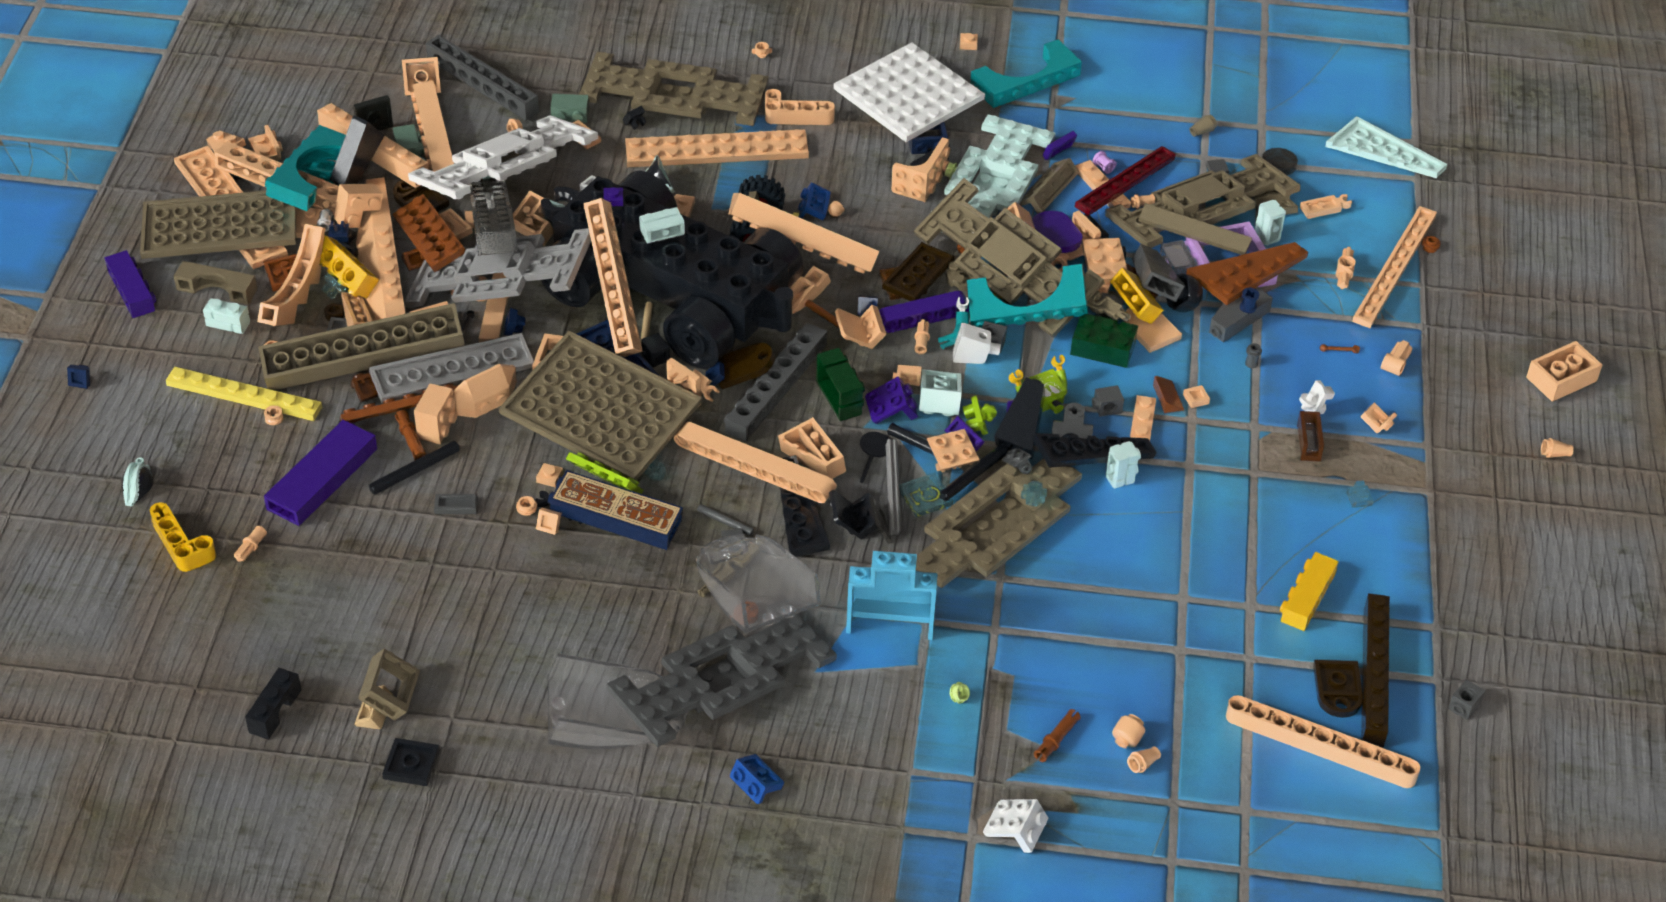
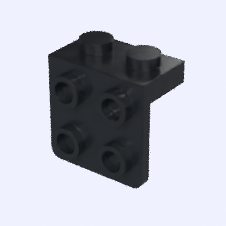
[829,490,880,539]

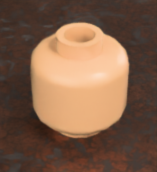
[1112,714,1146,748]

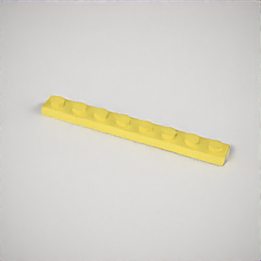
[166,367,322,421]

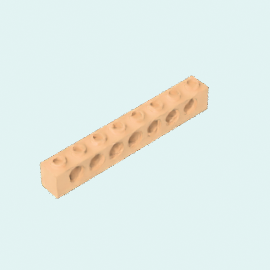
[215,141,339,215]
[584,198,643,357]

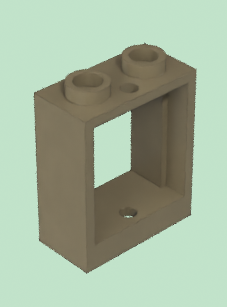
[358,648,420,721]

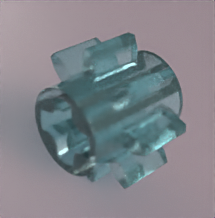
[1021,481,1047,507]

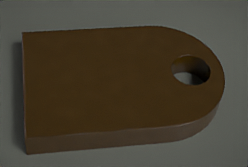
[393,180,450,216]
[718,343,775,390]
[1313,660,1363,718]

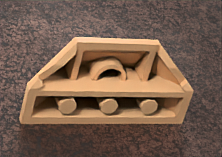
[453,364,517,418]

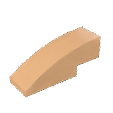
[790,266,831,314]

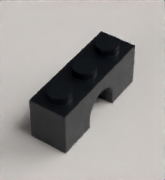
[245,667,302,740]

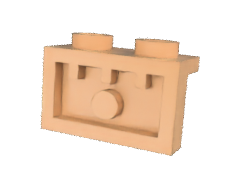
[248,125,283,161]

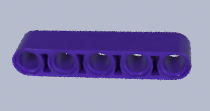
[879,291,969,333]

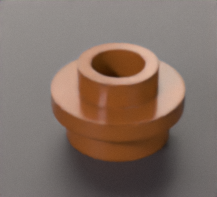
[1422,236,1441,253]

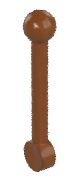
[1320,344,1360,353]

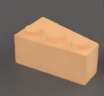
[778,417,846,479]

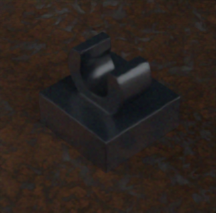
[622,106,646,130]

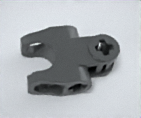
[1052,403,1093,438]

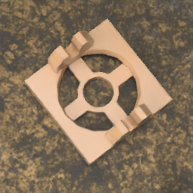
[666,358,701,407]

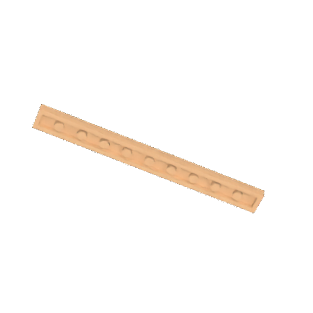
[1352,206,1437,328]

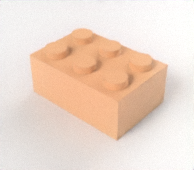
[1526,341,1602,402]

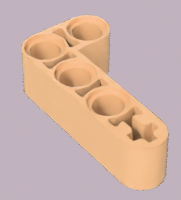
[765,89,835,125]

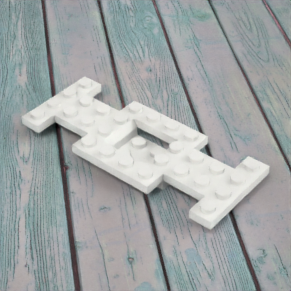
[408,115,598,199]

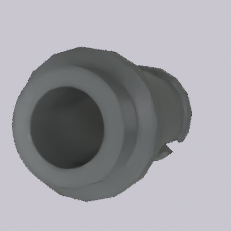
[1245,343,1262,368]

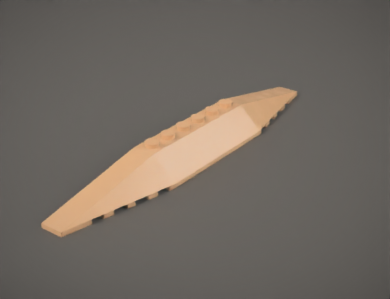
[356,177,405,321]

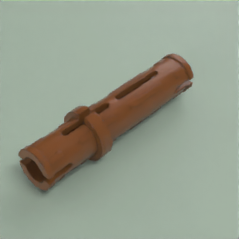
[395,410,426,460]
[1034,709,1081,762]

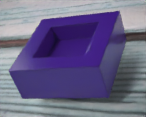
[604,187,623,206]

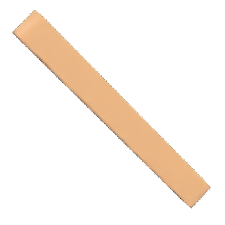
[674,422,837,503]
[1226,695,1420,788]

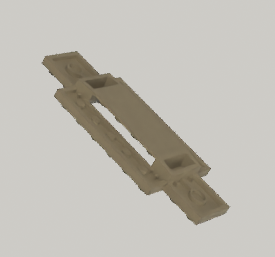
[916,458,1082,588]

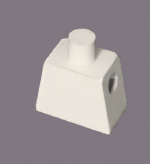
[953,323,1001,364]

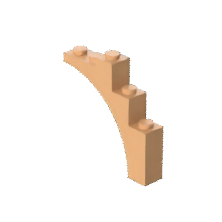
[257,224,326,326]

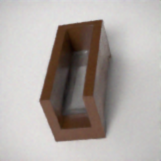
[1297,411,1324,462]

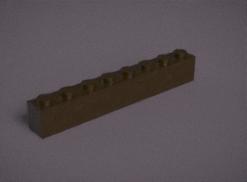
[1361,593,1390,748]

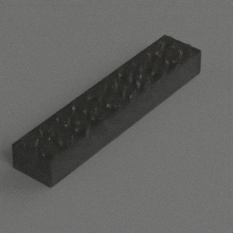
[468,177,518,256]

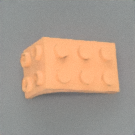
[891,137,950,202]

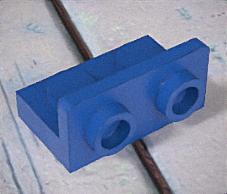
[798,182,831,221]
[730,754,785,804]

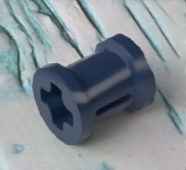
[1240,288,1259,314]

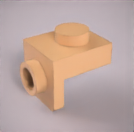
[893,365,922,386]
[1360,402,1397,433]

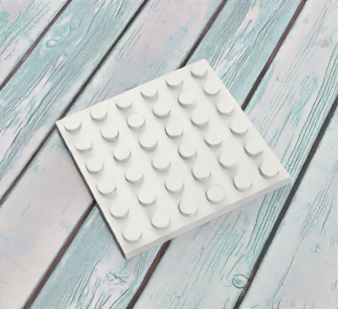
[834,42,985,142]

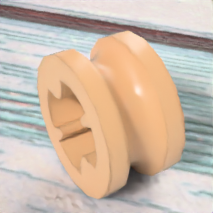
[264,405,284,425]

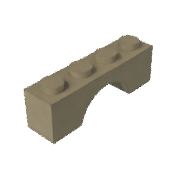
[174,261,258,305]

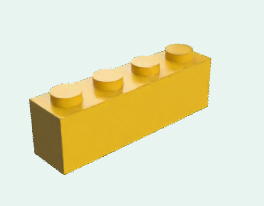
[1279,552,1339,631]

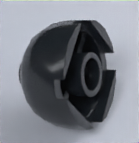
[1166,273,1203,313]

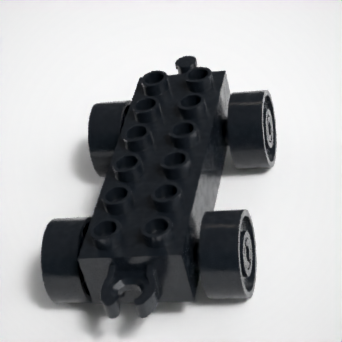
[541,171,804,369]

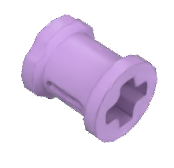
[1092,151,1117,174]

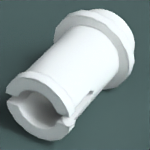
[317,209,333,232]

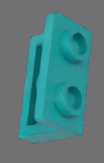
[299,160,336,184]

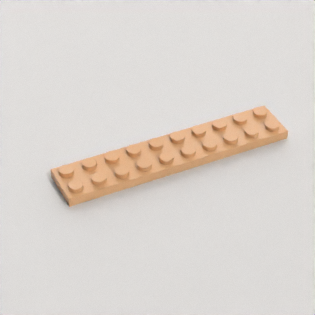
[625,129,809,167]
[174,146,288,270]

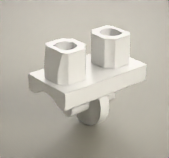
[1299,380,1335,414]

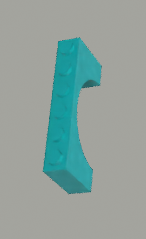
[970,39,1082,108]
[265,125,346,211]
[967,264,1088,328]

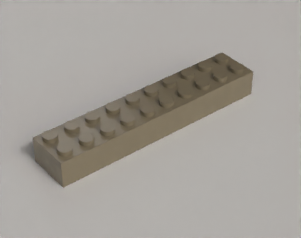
[258,303,465,391]

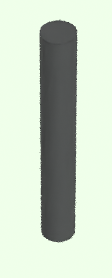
[697,504,755,536]

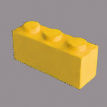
[1110,267,1164,324]

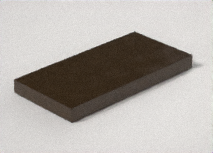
[882,242,954,301]

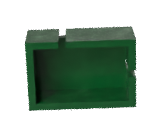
[1070,314,1138,368]
[816,348,865,421]

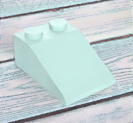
[919,369,962,417]

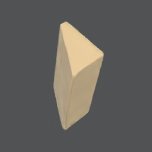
[355,685,393,729]

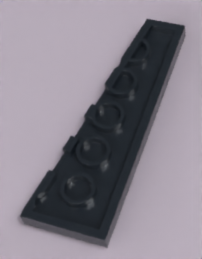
[1033,433,1157,468]
[779,455,830,558]

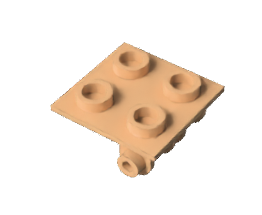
[927,429,980,472]

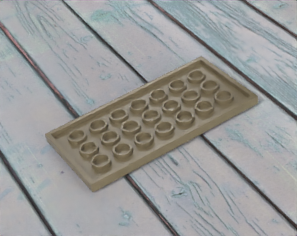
[140,190,296,259]

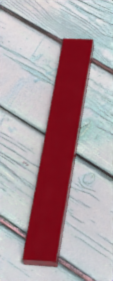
[1074,146,1176,216]

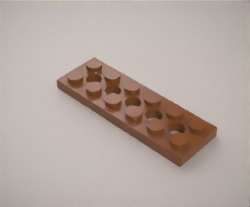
[392,194,465,273]

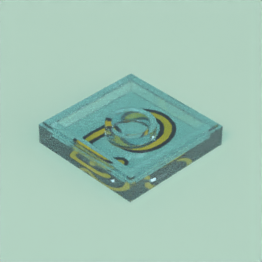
[899,473,953,517]

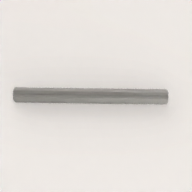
[886,439,901,536]

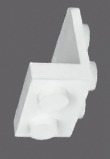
[983,799,1049,853]

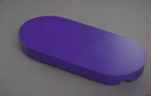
[1032,211,1083,253]

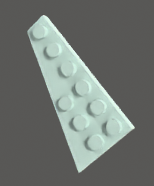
[1325,116,1447,178]

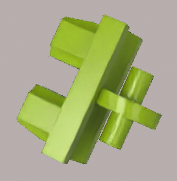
[962,396,997,435]

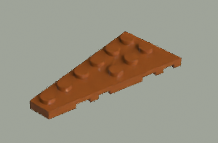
[1186,242,1308,305]

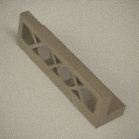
[1019,158,1079,214]

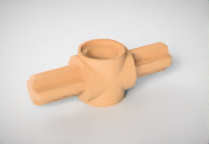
[1335,247,1356,290]

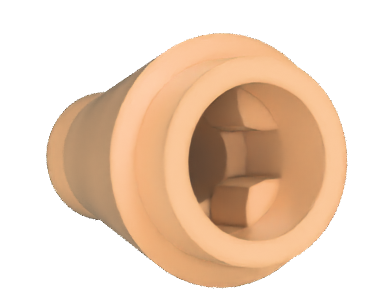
[1541,438,1573,458]
[1127,746,1161,773]

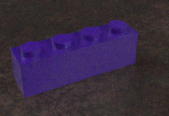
[104,250,156,318]

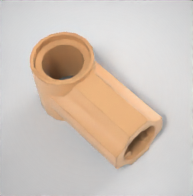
[1381,340,1413,376]

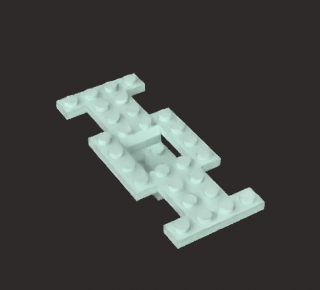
[931,114,1056,233]

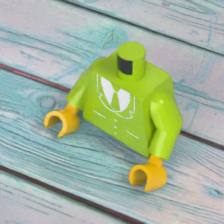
[1009,354,1067,414]

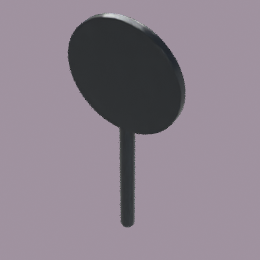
[860,432,889,483]

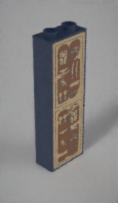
[548,470,683,550]

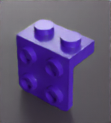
[865,376,918,424]

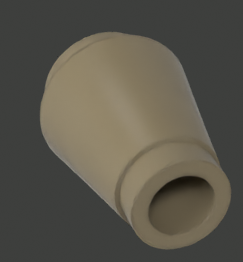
[1189,115,1217,137]

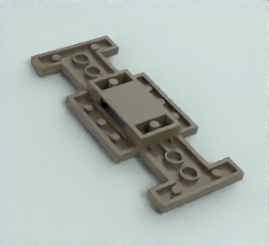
[579,52,769,126]
[1105,154,1300,248]
[914,178,1105,338]

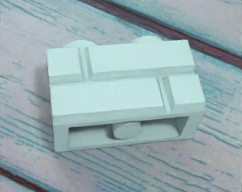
[1255,200,1286,245]
[639,207,685,244]
[203,298,250,334]
[1106,441,1141,489]

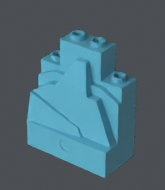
[846,551,938,640]

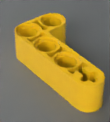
[150,502,216,572]

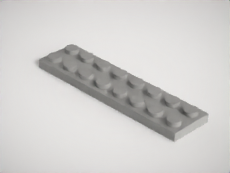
[369,333,534,403]

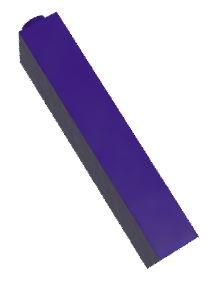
[264,420,377,526]

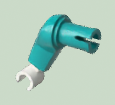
[938,297,969,349]

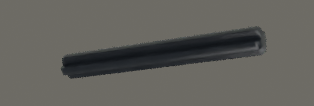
[368,441,460,495]
[939,444,1009,502]

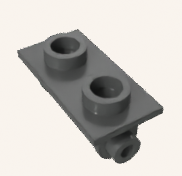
[1002,449,1032,474]

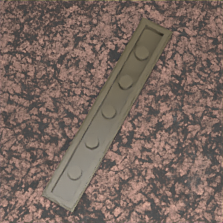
[1139,203,1252,255]

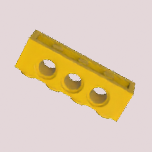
[320,235,379,298]

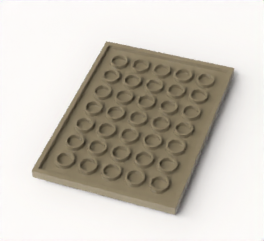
[499,331,702,481]

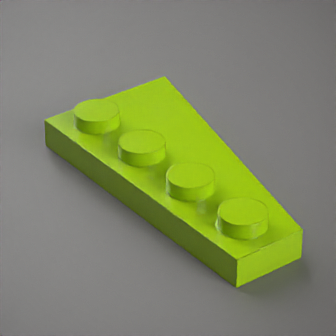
[566,452,644,494]

